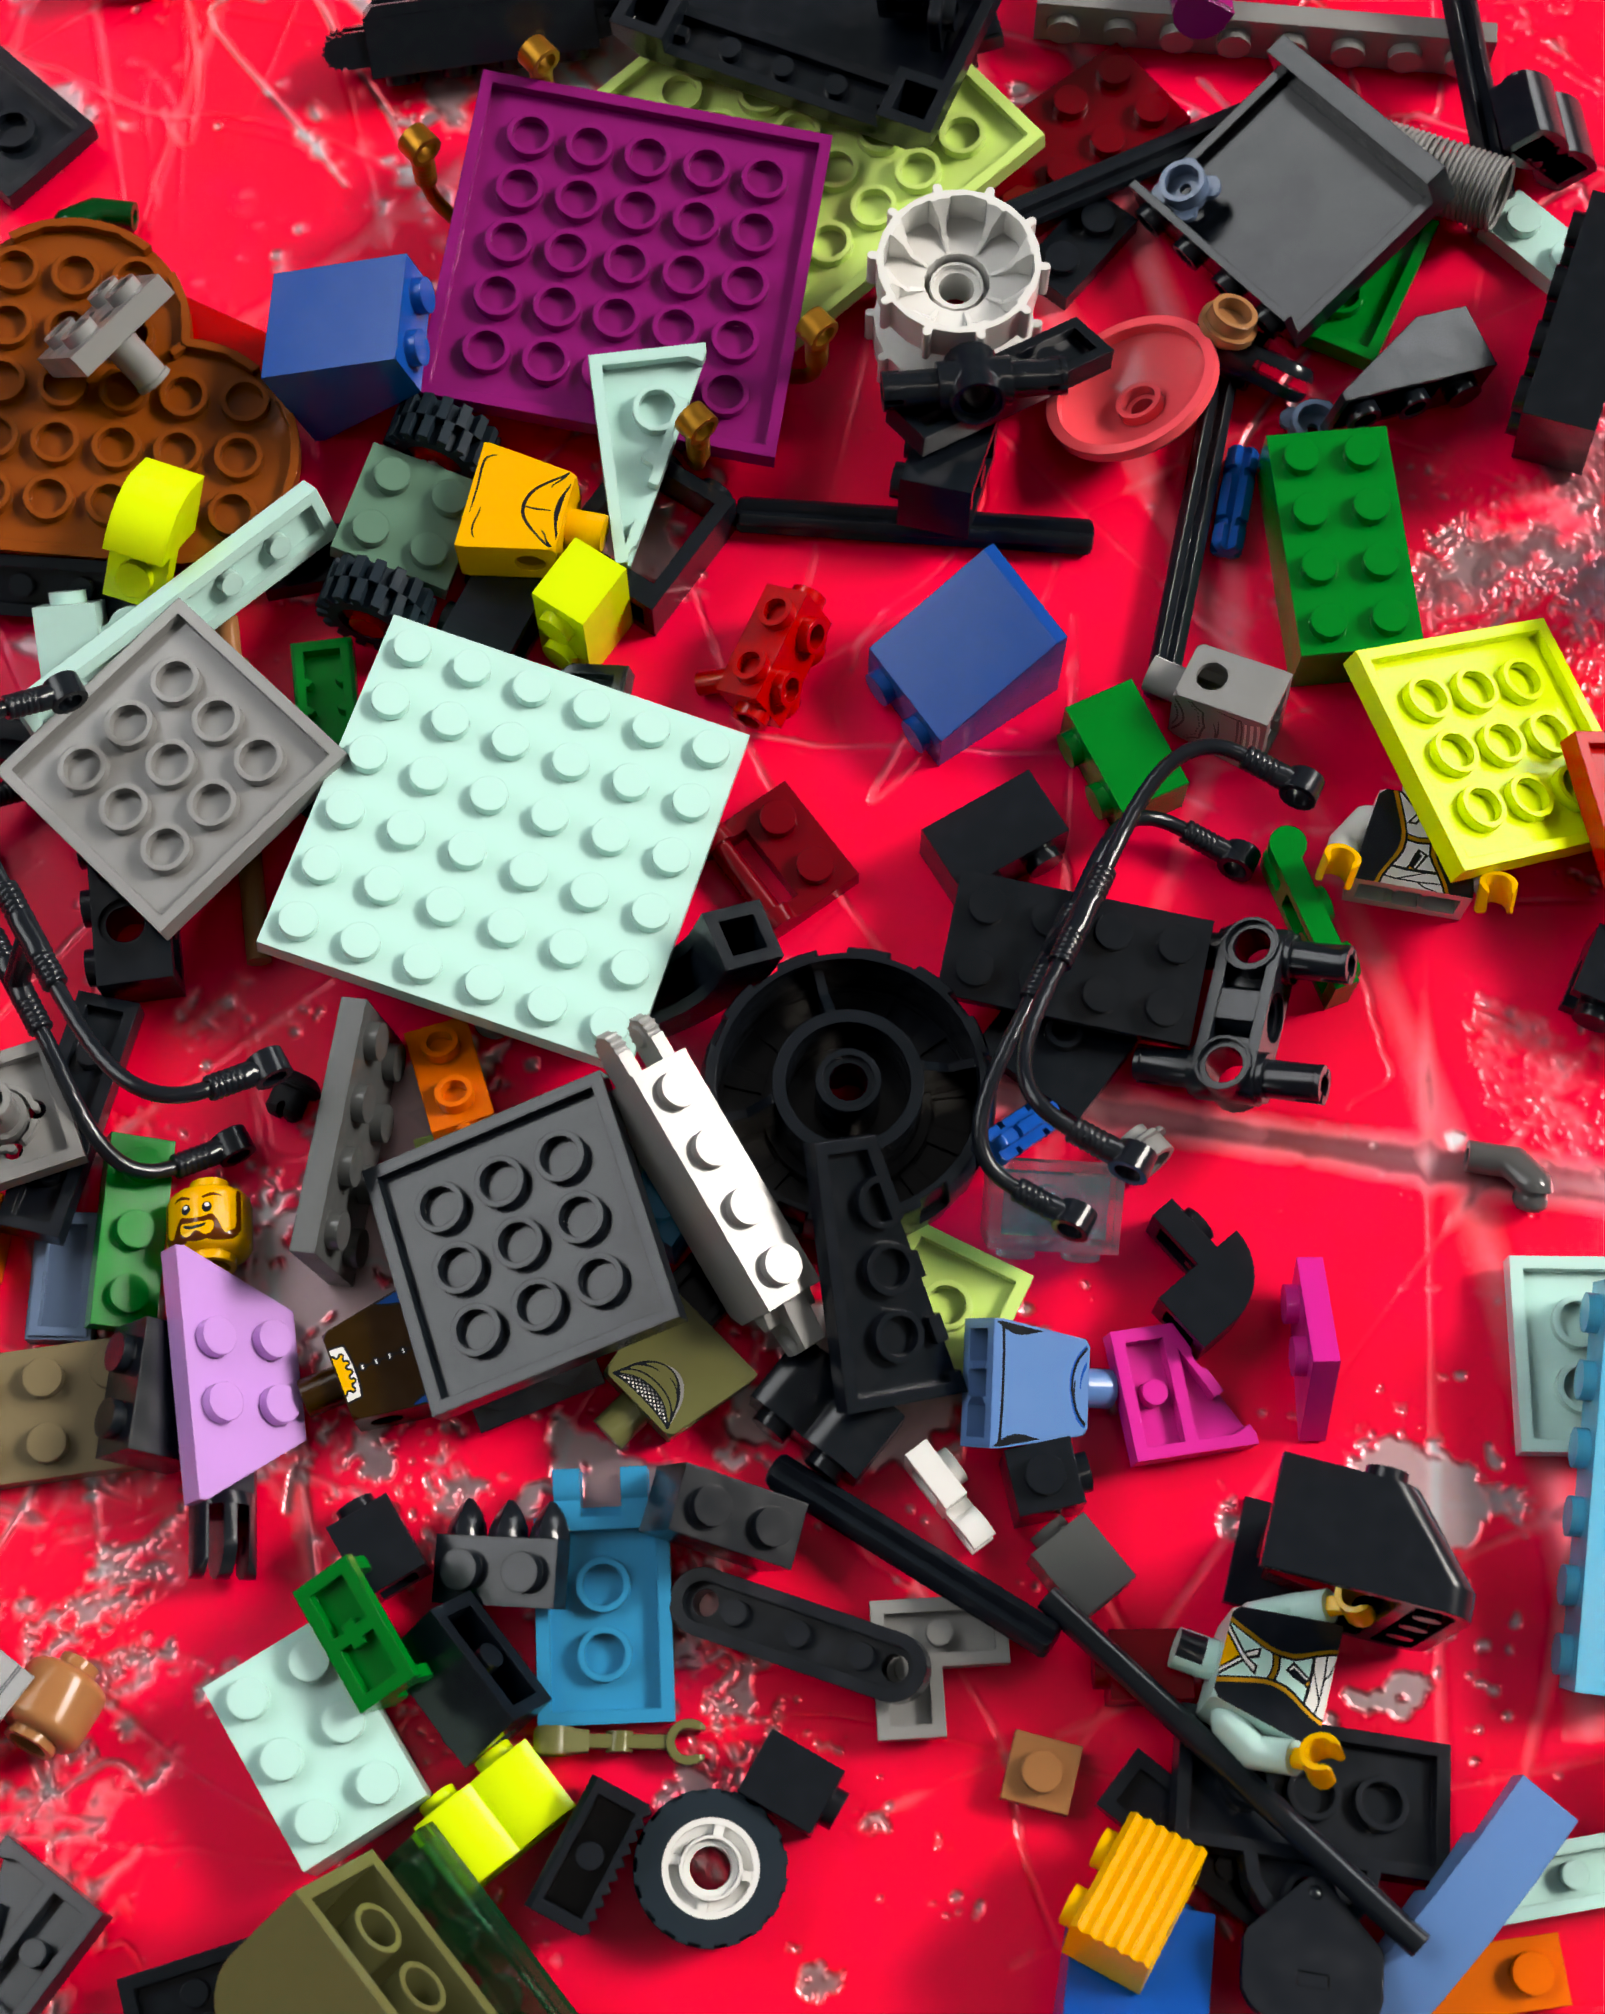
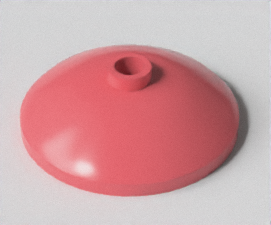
[1046,315,1220,462]

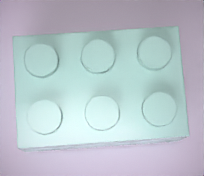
[203,1623,433,1876]

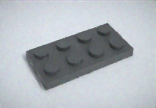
[289,997,406,1287]

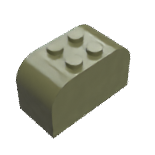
[214,1849,498,2014]

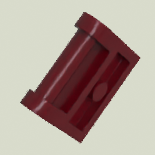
[706,781,859,939]

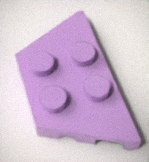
[161,1244,307,1506]

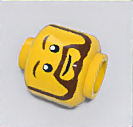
[166,1177,254,1274]

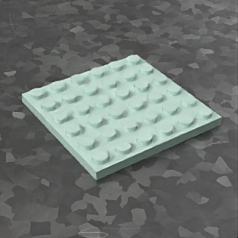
[256,615,750,1069]

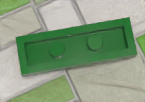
[84,1132,176,1332]

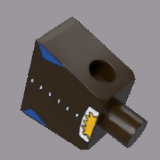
[297,1290,432,1431]

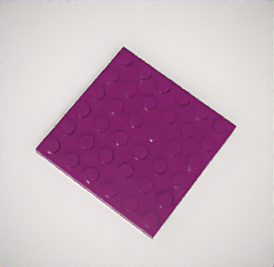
[418,69,833,468]

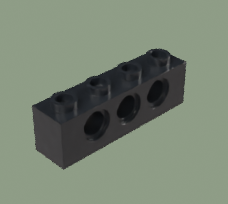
[76,852,186,1003]

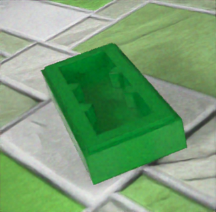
[290,636,359,745]

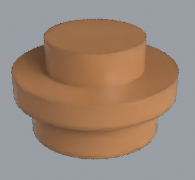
[1198,293,1258,350]

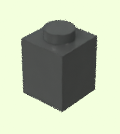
[1026,1512,1136,1618]

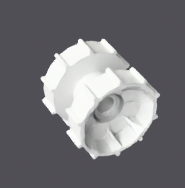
[864,183,1051,383]

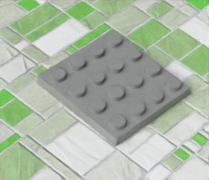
[0,598,349,941]

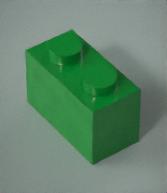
[1057,679,1189,825]

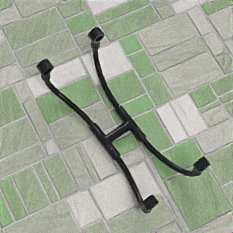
[0,670,293,1180]
[972,738,1325,1242]

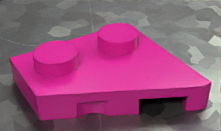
[1280,1257,1341,1441]
[1103,1323,1259,1467]

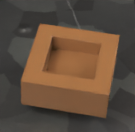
[999,1729,1083,1817]

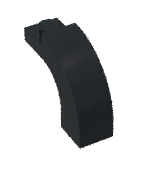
[650,899,784,1037]

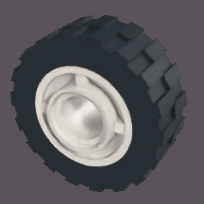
[633,1788,788,1949]

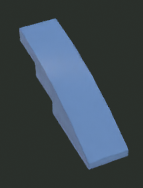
[1378,1775,1579,2014]

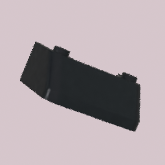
[1222,1451,1476,1651]

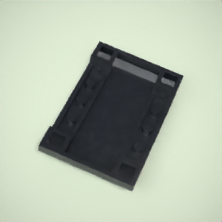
[609,0,1002,149]

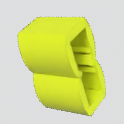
[413,1738,576,1899]

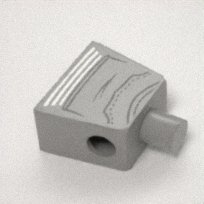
[1141,644,1293,768]

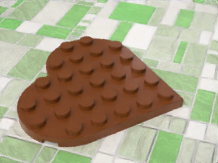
[0,217,302,572]

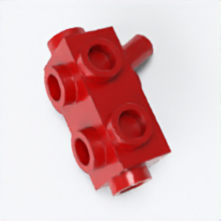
[694,583,832,730]

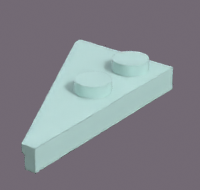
[588,342,707,569]

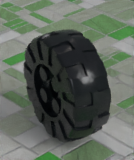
[701,947,997,1242]

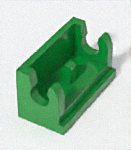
[293,1554,434,1714]

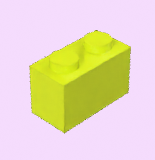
[532,537,633,669]

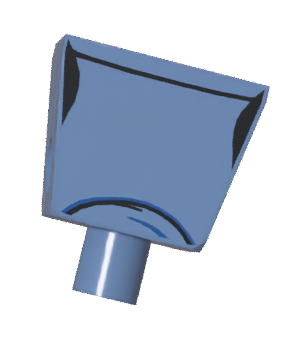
[960,1318,1118,1449]

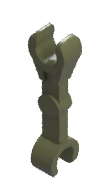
[533,1719,706,1767]

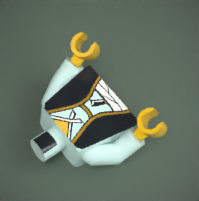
[1168,1587,1377,1790]

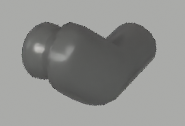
[1463,1140,1554,1213]

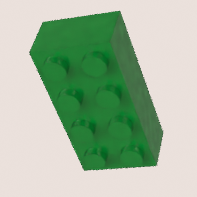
[1256,426,1423,687]

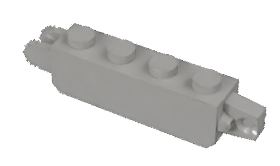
[594,1013,826,1357]

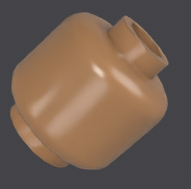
[3,1651,106,1761]

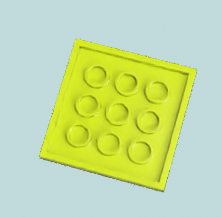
[1343,618,1602,883]

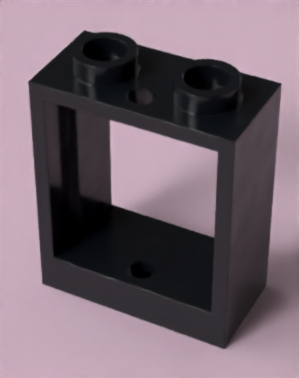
[581,455,737,636]

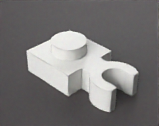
[903,1439,996,1556]

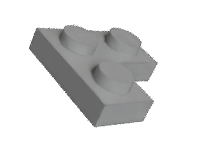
[869,1597,1011,1743]

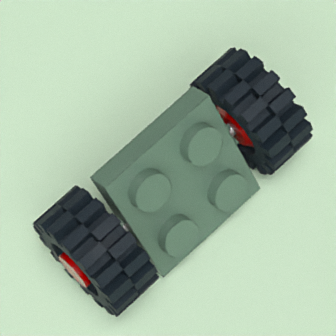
[315,392,501,651]

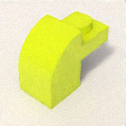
[102,457,205,605]

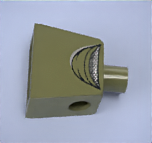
[593,1295,758,1450]

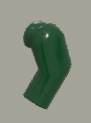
[53,197,139,232]

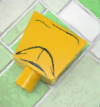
[454,442,609,578]

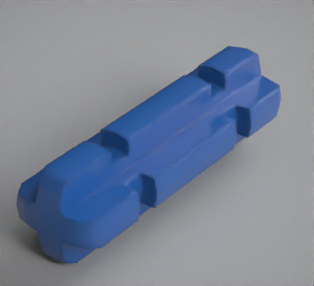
[1209,444,1259,560]
[988,1100,1060,1166]

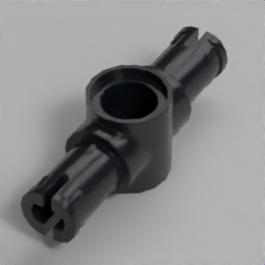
[880,341,1069,425]

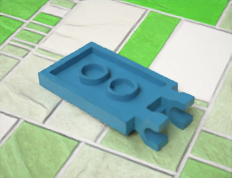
[533,1466,676,1726]

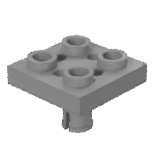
[37,273,175,395]
[0,1040,89,1191]

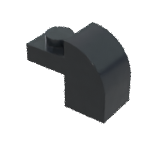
[1146,1199,1255,1361]

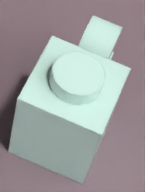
[32,589,137,678]

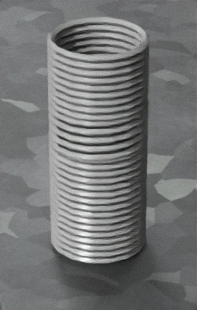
[1389,119,1516,232]

